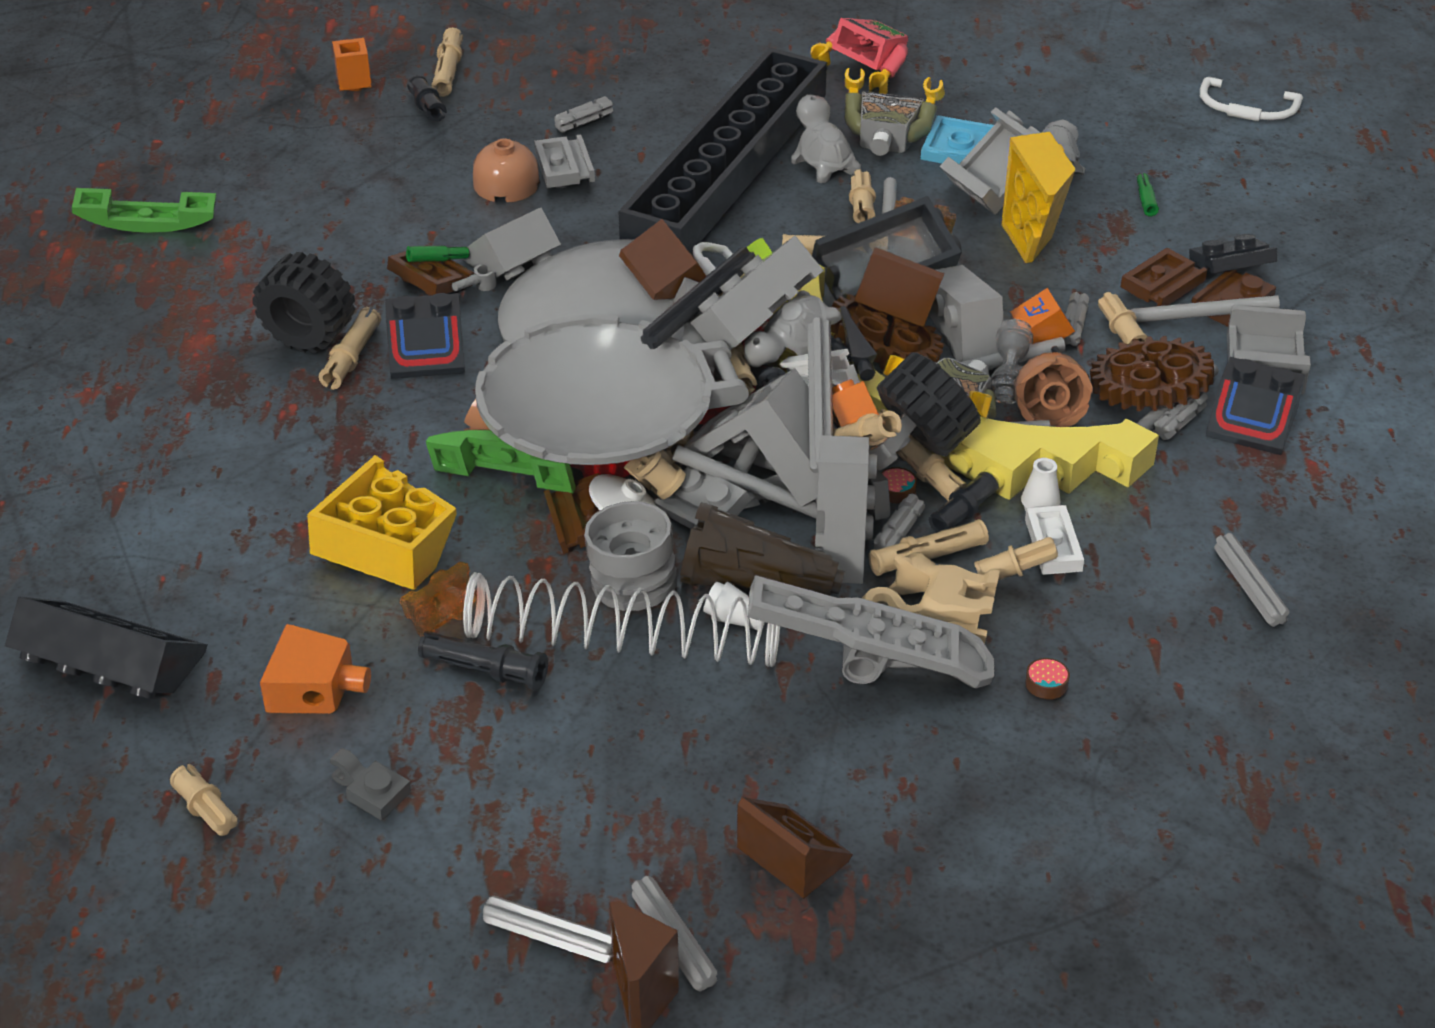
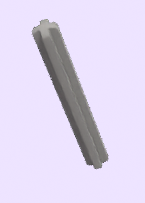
[808,317,833,473]

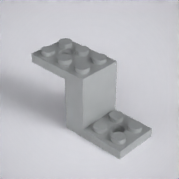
[683,368,917,507]

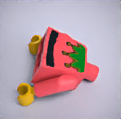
[811,18,908,94]

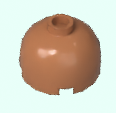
[473,139,539,202]
[1015,352,1093,427]

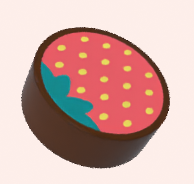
[881,467,917,504]
[1025,658,1070,699]

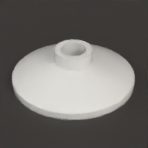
[589,474,656,510]

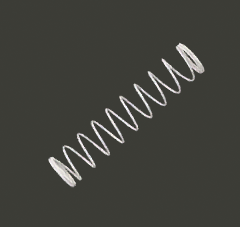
[463,572,780,667]

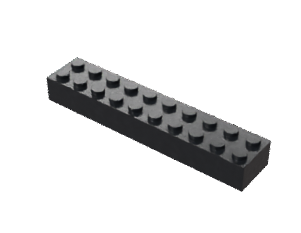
[618,47,827,253]

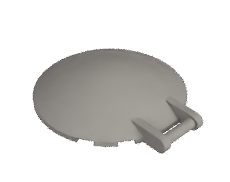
[498,239,674,343]
[475,315,749,465]

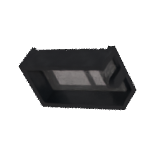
[812,196,962,301]

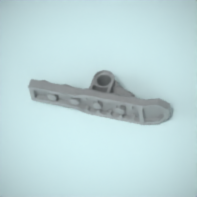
[747,575,994,688]

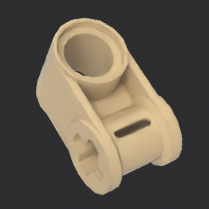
[624,450,686,499]

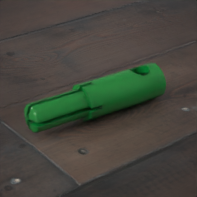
[1137,173,1159,216]
[406,245,469,262]

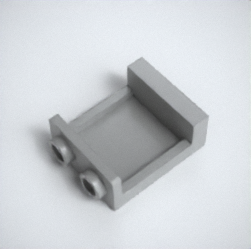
[939,107,1040,215]
[1227,305,1311,394]

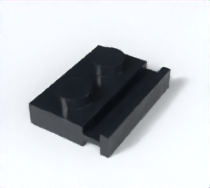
[1189,234,1277,274]

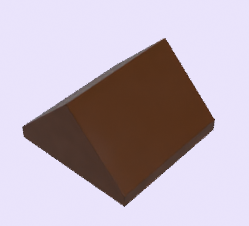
[619,219,706,300]
[854,247,944,327]
[737,797,853,899]
[609,901,679,1028]

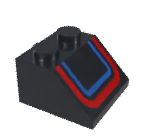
[385,293,465,379]
[1206,357,1305,455]

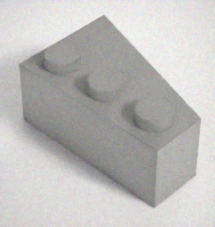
[690,236,824,350]
[929,265,1004,362]
[815,435,877,584]

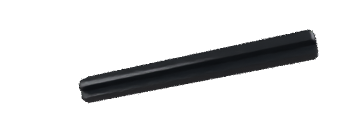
[640,247,755,349]

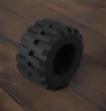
[252,252,356,353]
[877,352,981,457]

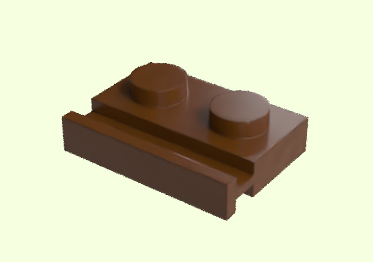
[387,245,474,296]
[1120,248,1208,306]
[1192,269,1276,327]
[544,473,600,554]

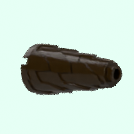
[679,502,845,596]

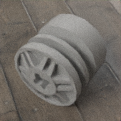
[584,501,677,611]

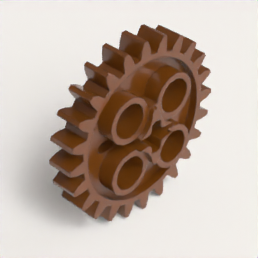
[830,294,944,370]
[1090,336,1215,412]

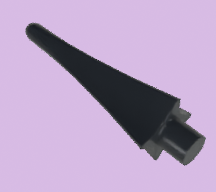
[839,306,878,381]

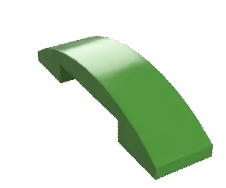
[72,188,216,233]
[425,430,576,493]

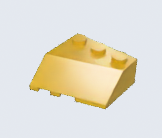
[1001,131,1076,263]
[307,455,457,590]

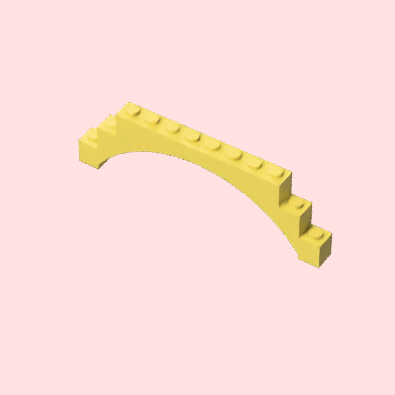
[770,265,1159,500]

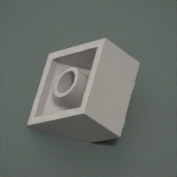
[462,207,561,281]

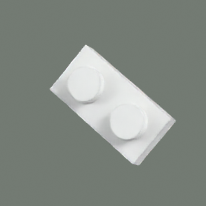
[1025,505,1084,575]

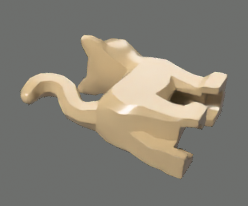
[862,552,1000,644]

